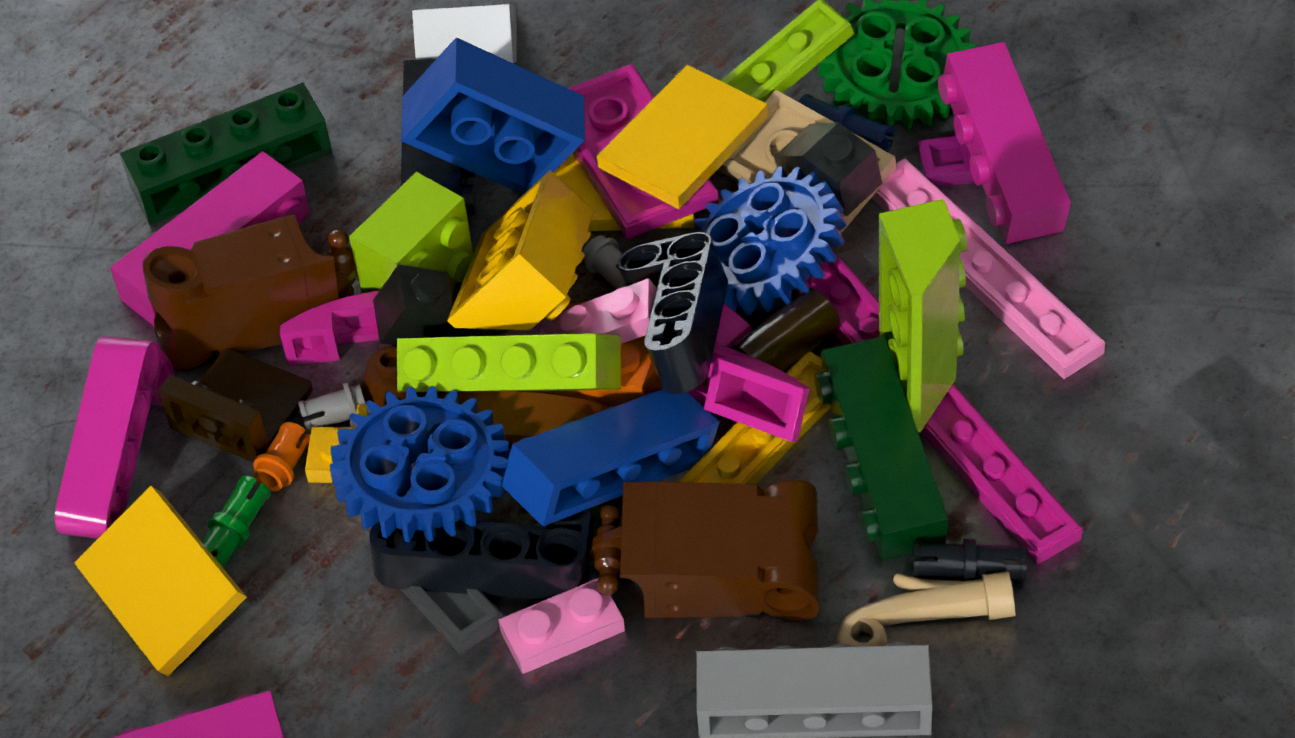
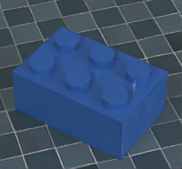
[401,37,585,195]

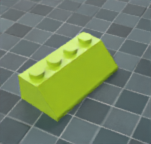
[879,199,967,433]

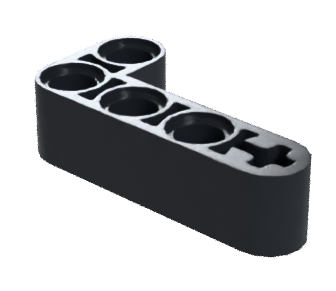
[618,232,728,394]
[369,508,593,600]

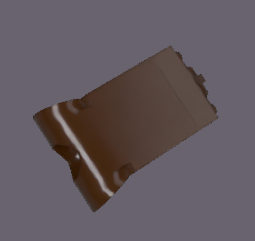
[143,214,357,370]
[589,480,820,622]

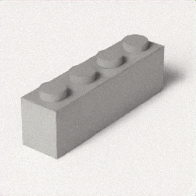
[697,642,932,738]

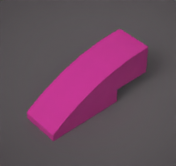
[688,343,810,442]

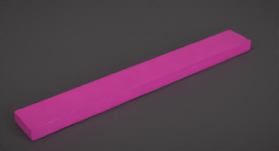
[795,249,1083,565]

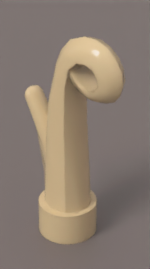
[836,571,1015,647]

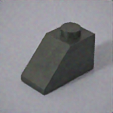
[774,122,882,216]
[373,264,476,346]

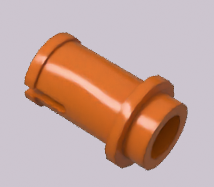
[253,422,310,491]

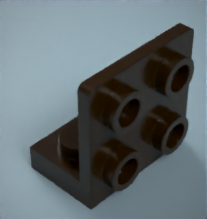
[158,348,313,463]

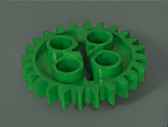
[818,0,977,131]

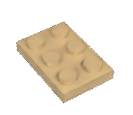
[718,90,897,234]

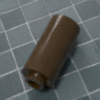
[729,288,840,372]

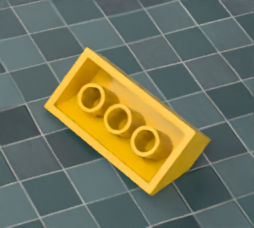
[447,170,594,330]

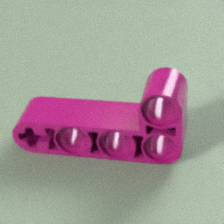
[55,335,174,539]

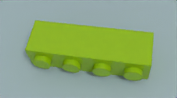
[397,333,621,393]

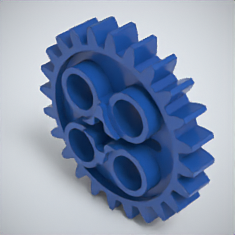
[694,167,847,315]
[330,386,509,542]

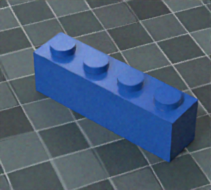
[502,389,720,526]

